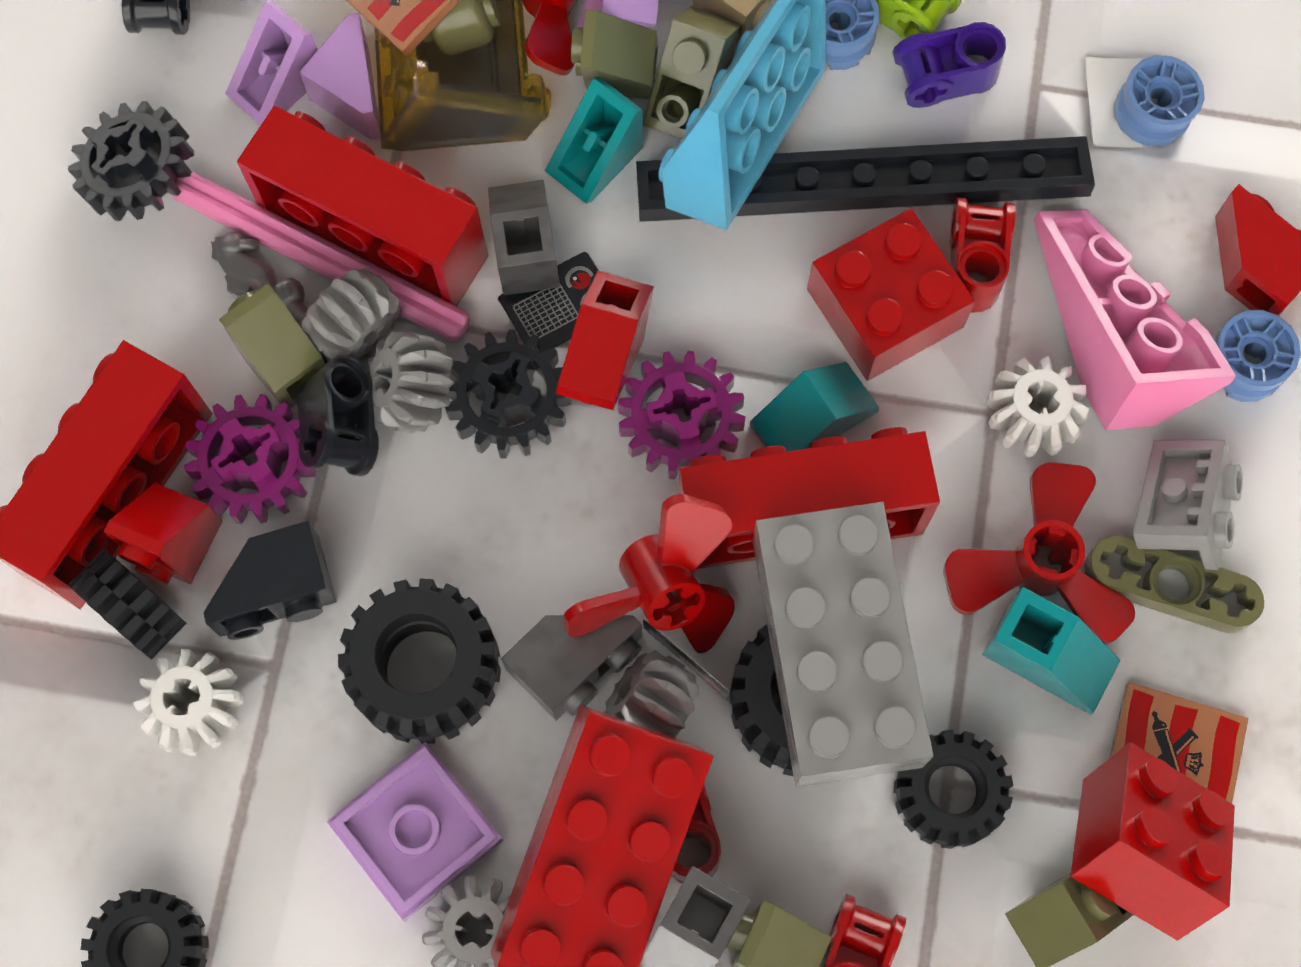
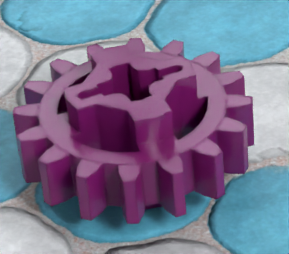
[618,350,746,480]
[184,394,317,524]

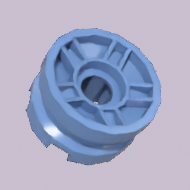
[826,0,879,70]
[1114,55,1205,147]
[1213,310,1301,402]

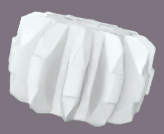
[986,356,1090,458]
[133,649,244,756]

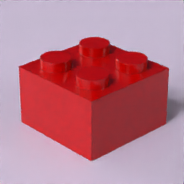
[807,208,975,381]
[1070,742,1235,941]

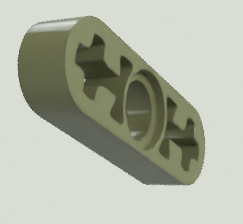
[1085,536,1264,633]

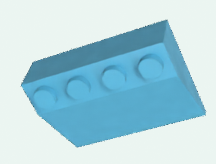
[659,0,826,230]

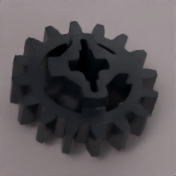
[68,101,194,221]
[445,329,572,459]

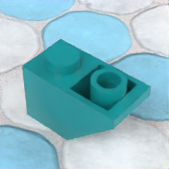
[982,587,1121,715]

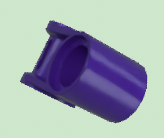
[892,22,1006,108]

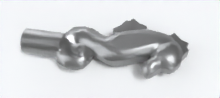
[211,232,308,327]

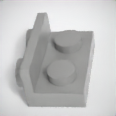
[1133,440,1243,570]

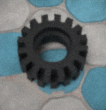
[68,549,187,660]
[893,730,1013,849]
[80,889,209,967]

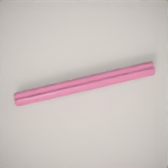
[172,171,470,342]

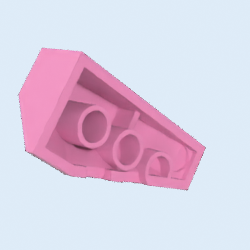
[1034,210,1236,430]

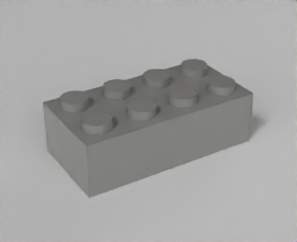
[752,502,934,787]

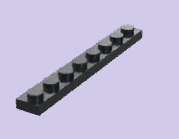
[636,136,1095,222]

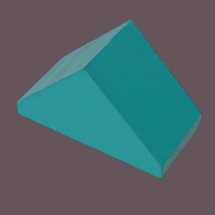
[545,76,643,204]
[750,362,879,452]

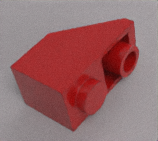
[1215,184,1301,316]
[556,271,654,410]
[103,483,223,585]

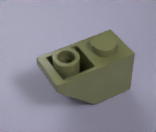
[643,6,742,140]
[571,9,658,99]
[219,284,326,408]
[1005,873,1133,967]
[726,900,832,967]

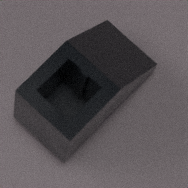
[203,521,336,640]

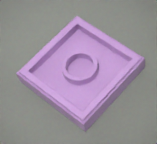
[327,742,503,921]

